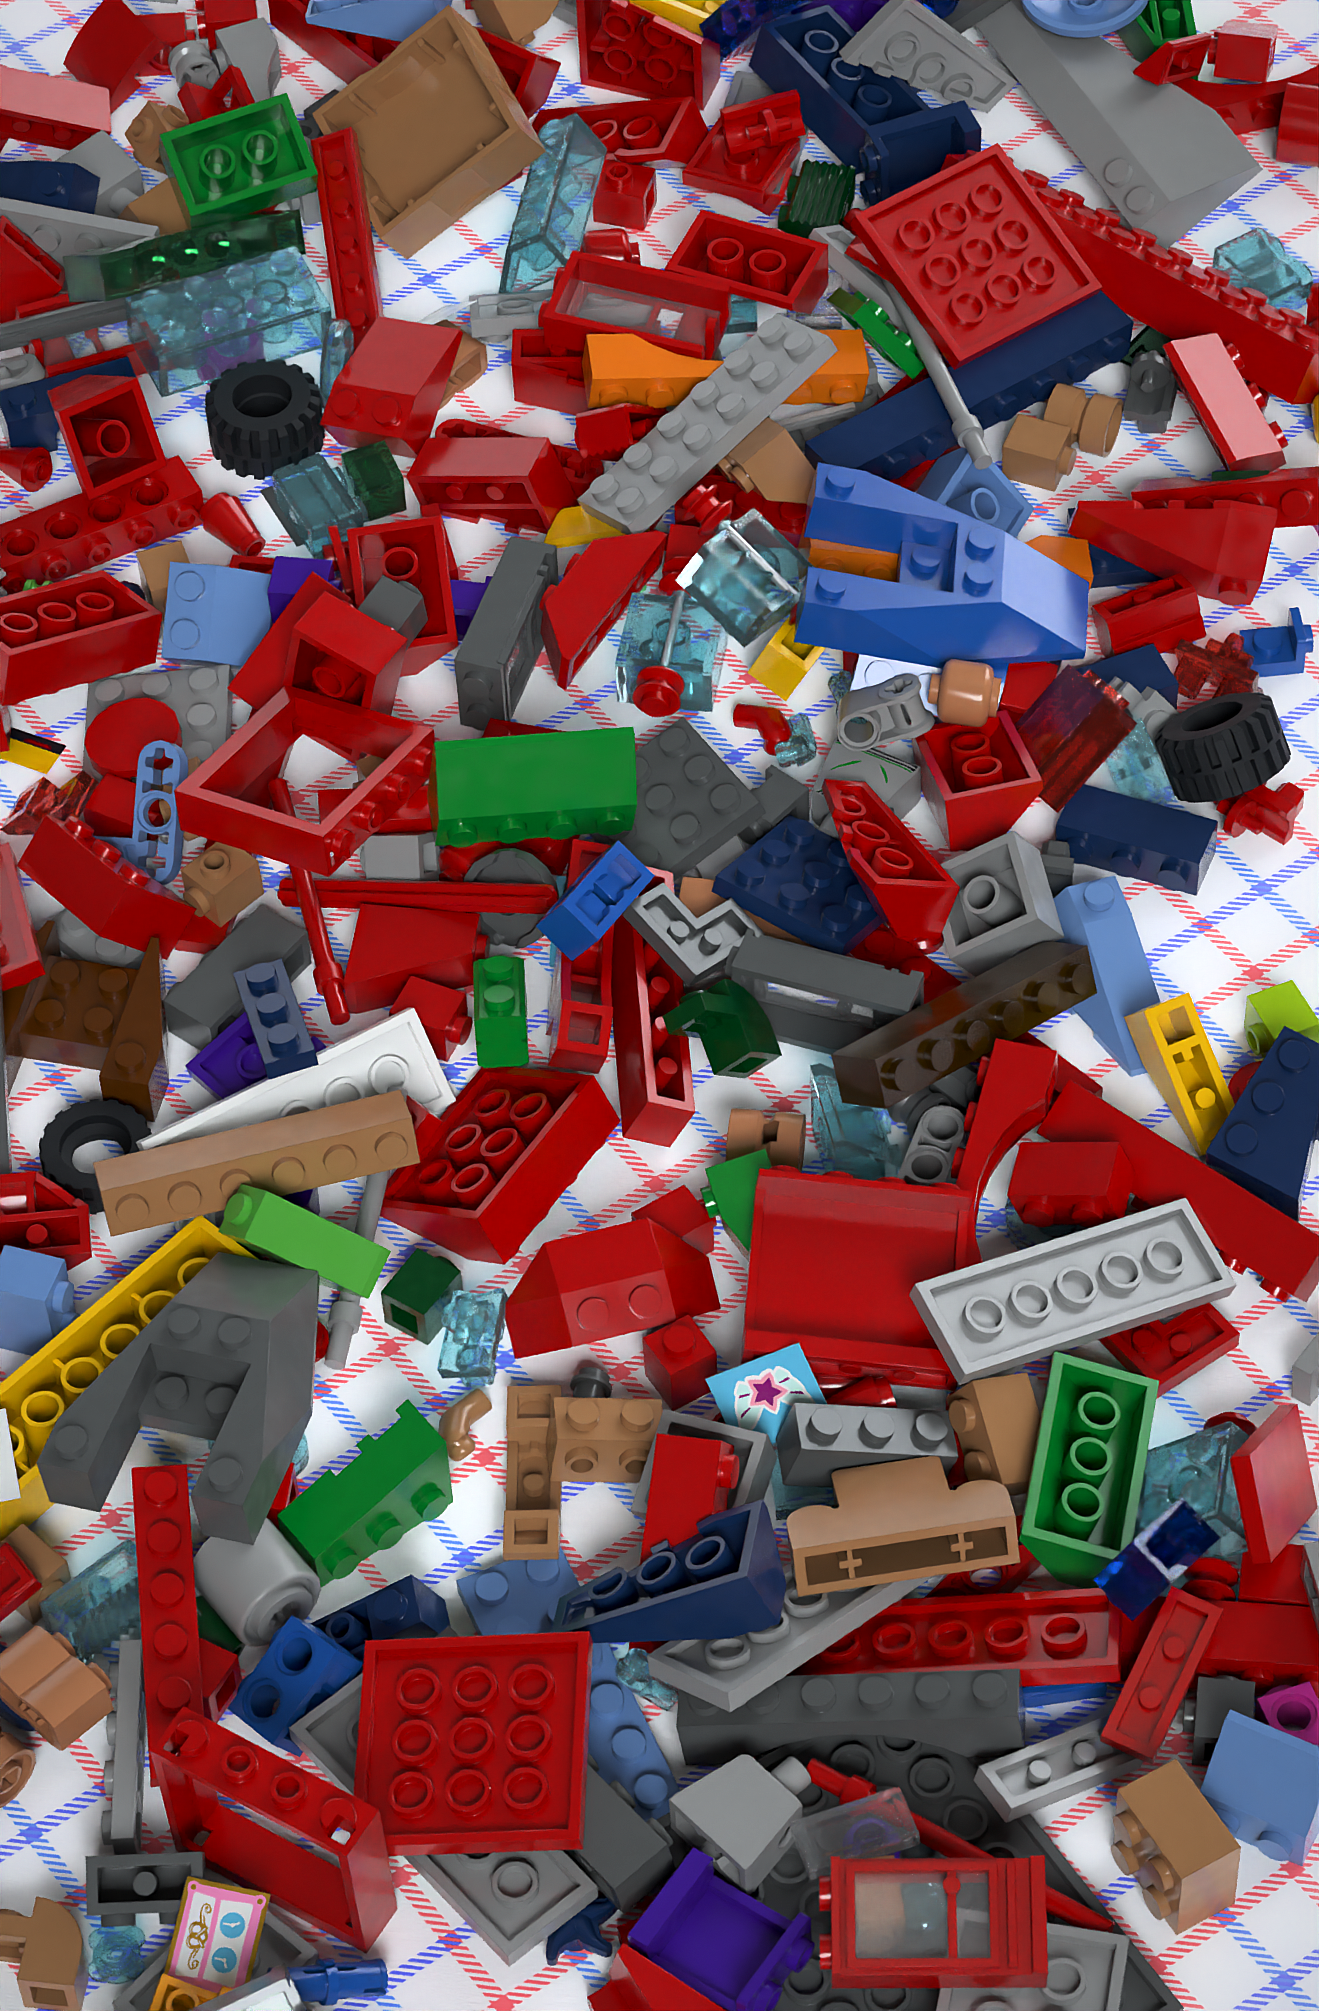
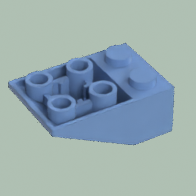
[305,0,453,42]

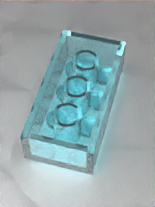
[125,245,333,398]

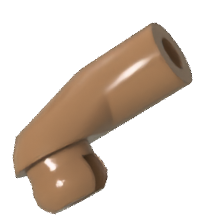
[438,1388,492,1462]

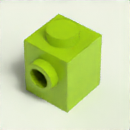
[1244,979,1319,1059]

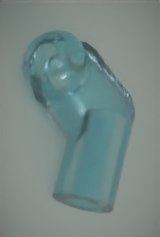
[774,714,817,768]
[615,1648,679,1711]

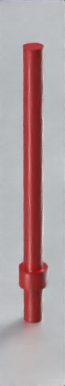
[268,778,350,1025]
[806,1758,1115,1933]

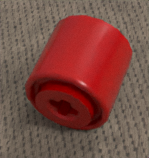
[1276,83,1319,167]

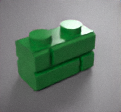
[473,955,529,1068]

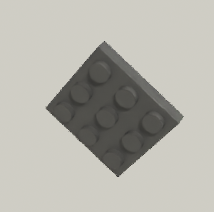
[589,717,766,881]

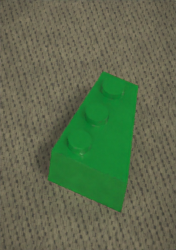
[277,1399,453,1588]

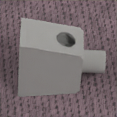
[54,130,144,219]
[669,1755,812,1895]

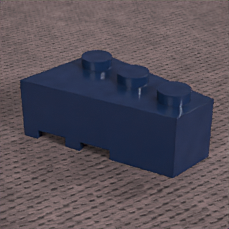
[1206,1026,1319,1222]

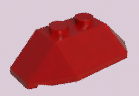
[539,530,667,690]
[0,1171,92,1271]
[502,1217,721,1359]

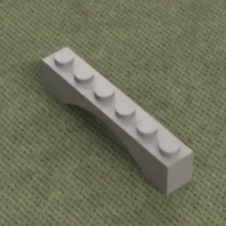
[211,17,322,226]

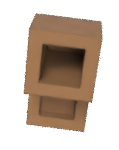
[0,1896,89,2011]

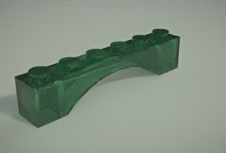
[62,209,306,302]

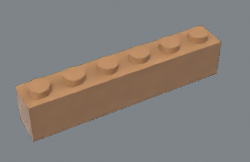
[93,1090,420,1237]

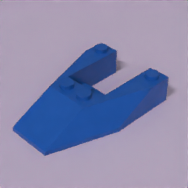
[794,462,1089,668]

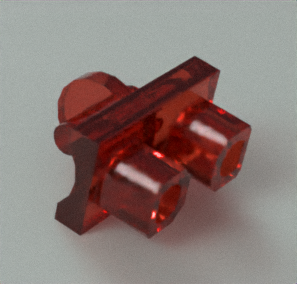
[1173,632,1264,699]

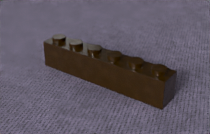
[831,941,1097,1109]

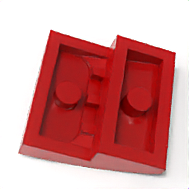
[63,0,165,114]

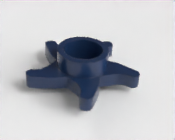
[546,1898,618,1966]

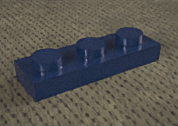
[233,958,319,1080]

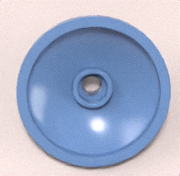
[1020,0,1148,38]

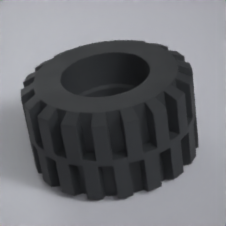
[205,358,325,480]
[1154,692,1291,803]

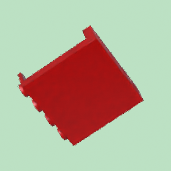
[740,1165,973,1391]

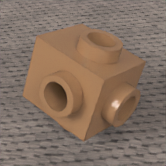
[124,100,189,175]

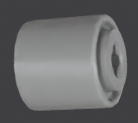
[193,1517,321,1647]

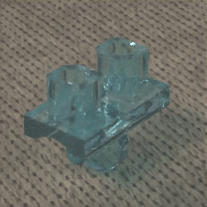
[1094,718,1176,805]
[437,1288,508,1387]

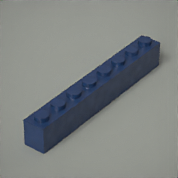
[804,290,1134,481]

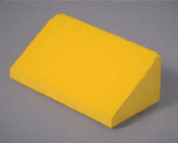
[544,506,649,548]

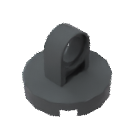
[463,848,559,949]

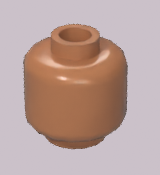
[928,659,1002,727]

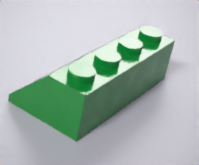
[427,727,637,848]
[1019,1351,1159,1589]

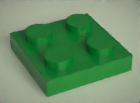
[827,287,925,380]

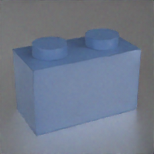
[0,1245,80,1356]

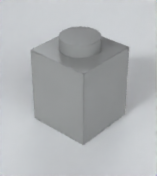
[360,831,441,881]

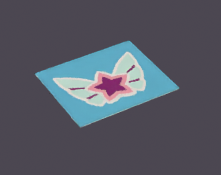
[705,1343,827,1444]

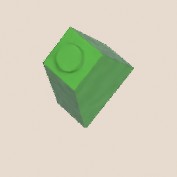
[218,1184,391,1299]

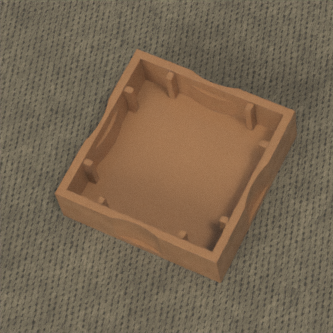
[312,5,546,260]

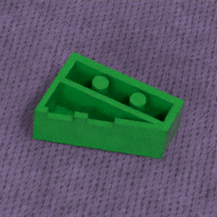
[1116,0,1198,80]

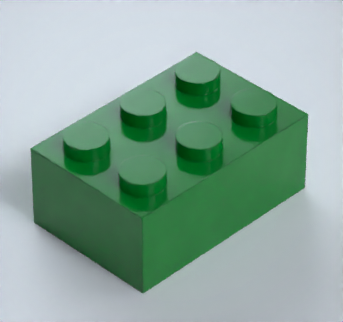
[159,92,318,233]

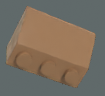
[712,417,815,504]

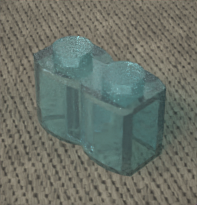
[1212,227,1314,311]

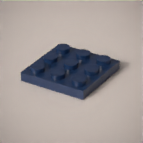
[712,815,884,956]

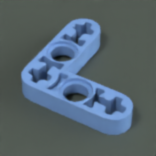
[93,740,188,885]

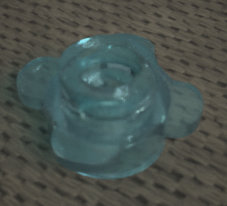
[87,1926,146,1984]

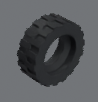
[39,1099,152,1215]

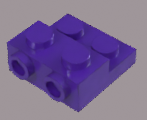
[185,1012,327,1101]

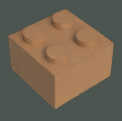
[1111,1759,1241,1936]

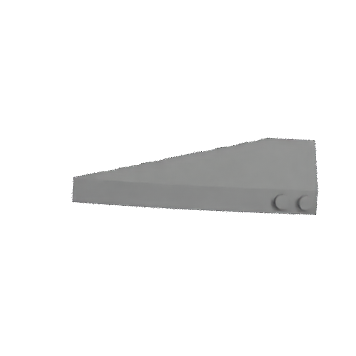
[975,0,1263,249]

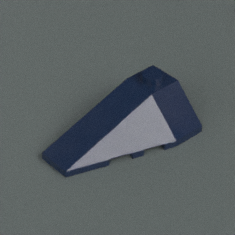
[0,160,100,214]
[551,1499,787,1643]

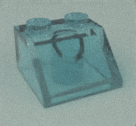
[810,1063,903,1181]

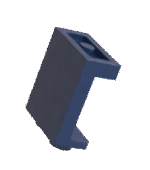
[860,100,981,207]

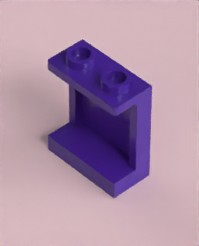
[628,1847,815,2011]

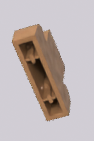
[786,1456,1020,1597]

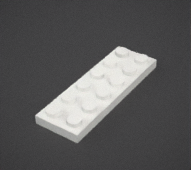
[136,1008,456,1232]

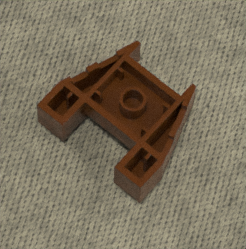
[2,920,169,1122]

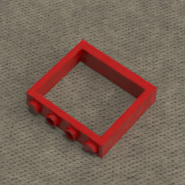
[174,684,435,877]
[150,1706,398,1954]

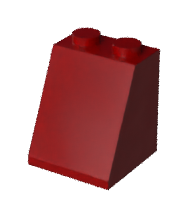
[47,375,168,501]

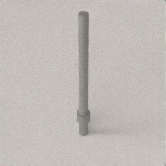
[884,280,993,470]
[324,1086,408,1370]

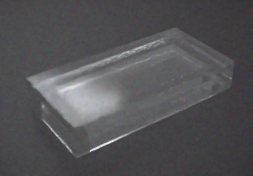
[790,1786,920,1880]

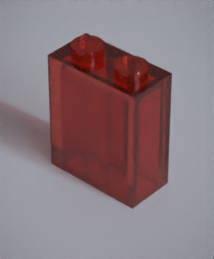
[1014,664,1138,813]

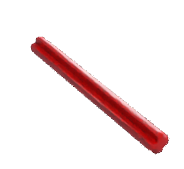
[277,877,558,914]

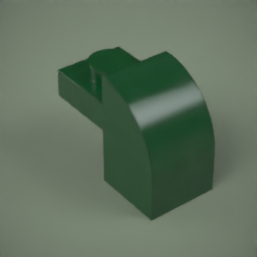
[662,978,782,1079]

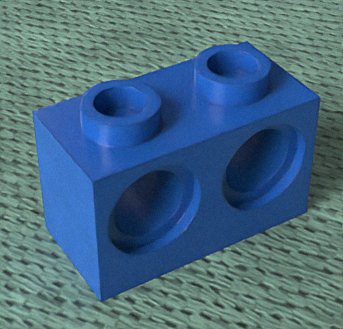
[535,840,655,961]
[227,1615,363,1757]

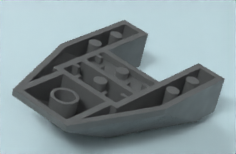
[36,1252,320,1545]

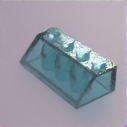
[498,113,607,293]

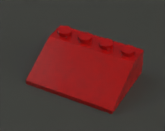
[380,1067,620,1265]

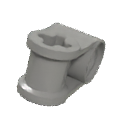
[837,674,935,752]

